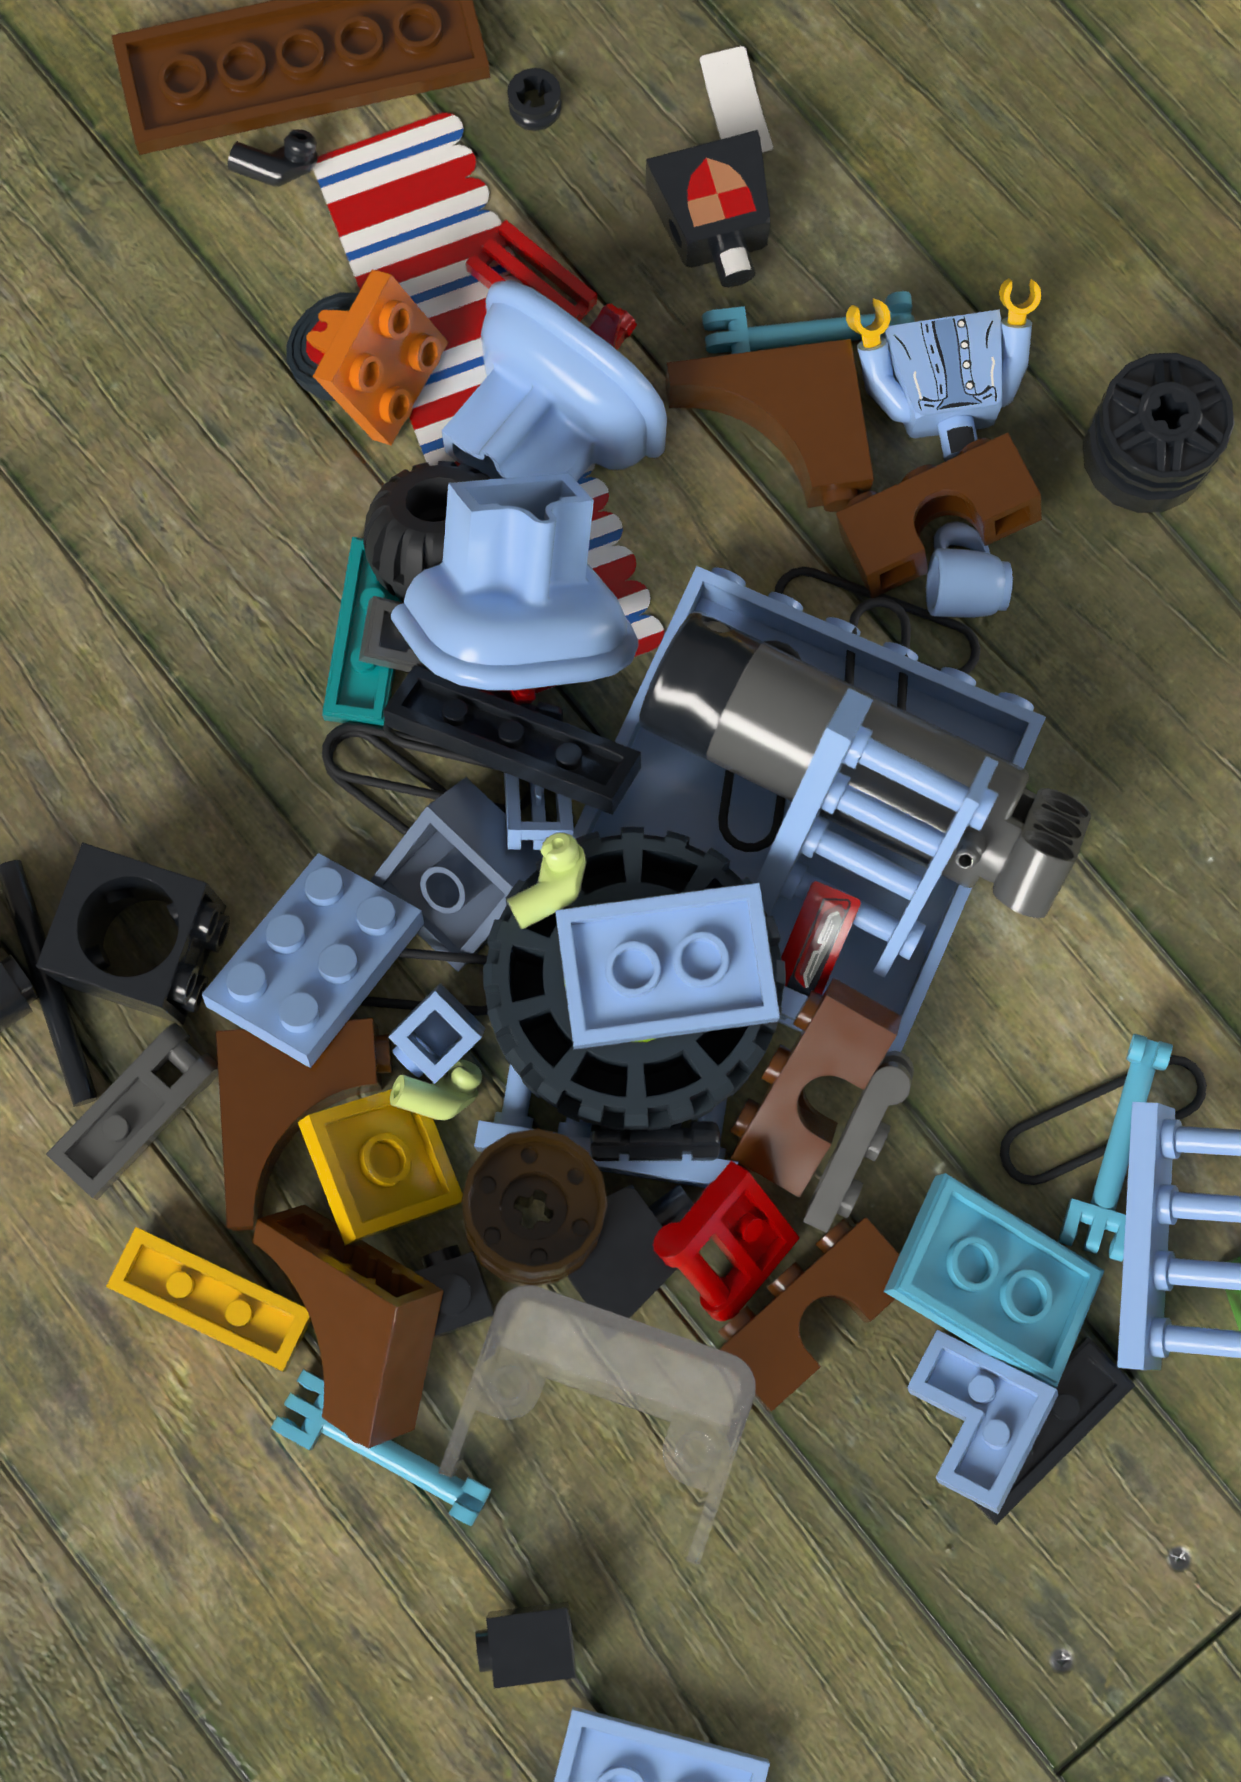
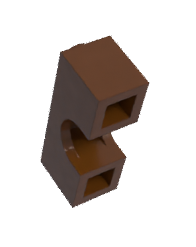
[836,433,1042,598]
[730,977,902,1197]
[716,1217,900,1412]

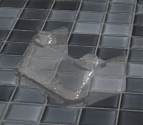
[438,1285,756,1566]

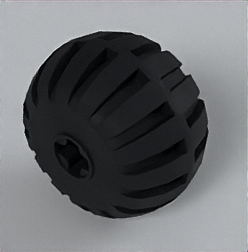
[363,461,491,603]

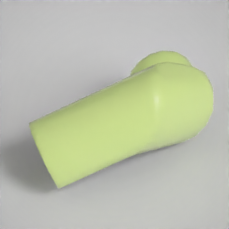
[507,833,586,929]
[390,1060,482,1120]

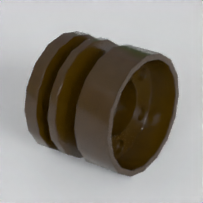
[462,1129,607,1287]

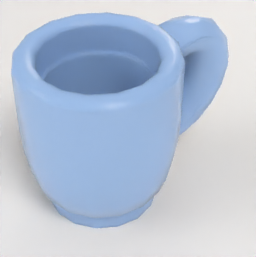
[926,521,1013,618]

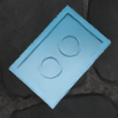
[883,1173,1104,1388]

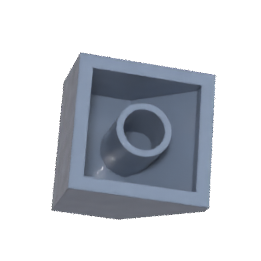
[370,777,543,972]

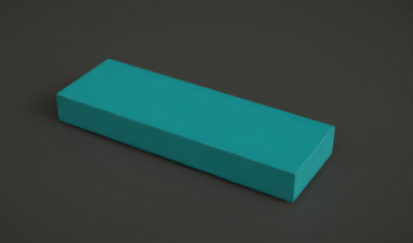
[322,537,402,727]

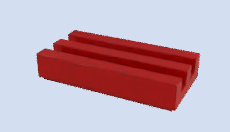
[466,219,597,322]

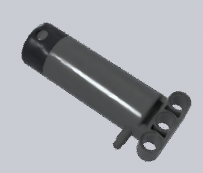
[639,611,1091,918]

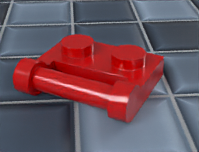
[653,1161,800,1321]

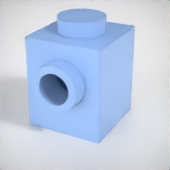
[388,983,485,1083]

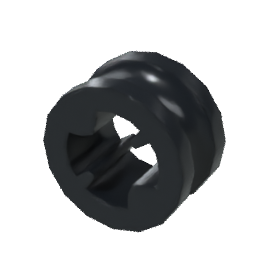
[507,68,562,131]

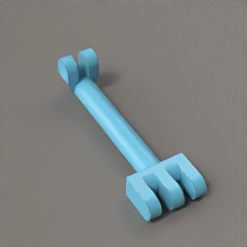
[702,291,915,356]
[1058,1033,1173,1262]
[271,1369,492,1526]

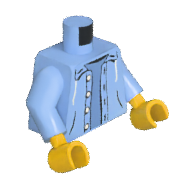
[846,278,1041,462]

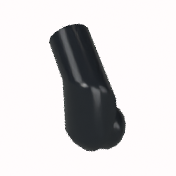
[227,129,319,187]

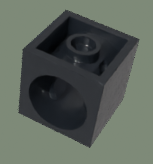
[36,842,230,1025]

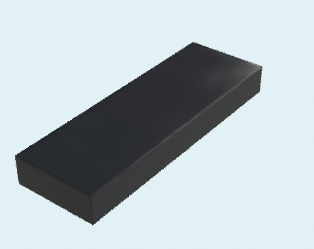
[971,1337,1136,1525]

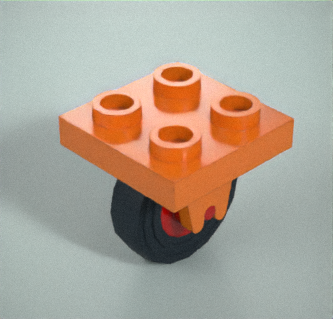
[286,269,448,446]

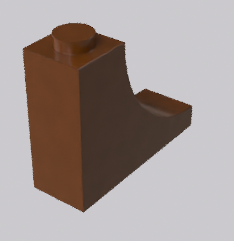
[665,339,874,512]
[216,1018,393,1231]
[253,1204,443,1449]

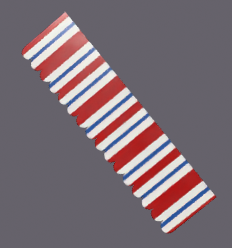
[313,112,664,694]

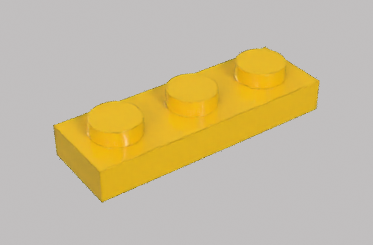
[106,1227,311,1372]

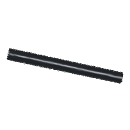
[0,860,98,1107]

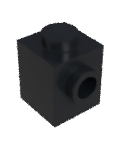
[415,1245,498,1338]
[475,1601,577,1689]

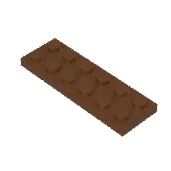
[111,0,490,155]

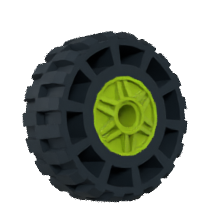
[483,827,786,1132]

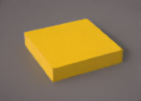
[298,1089,463,1245]

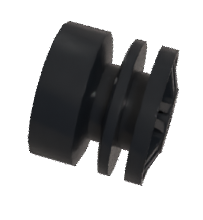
[1082,353,1234,513]

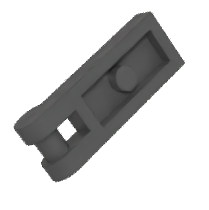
[46,1023,218,1200]
[803,1051,914,1233]

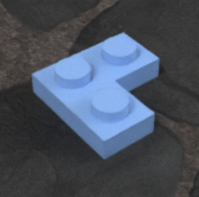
[907,1330,1058,1514]

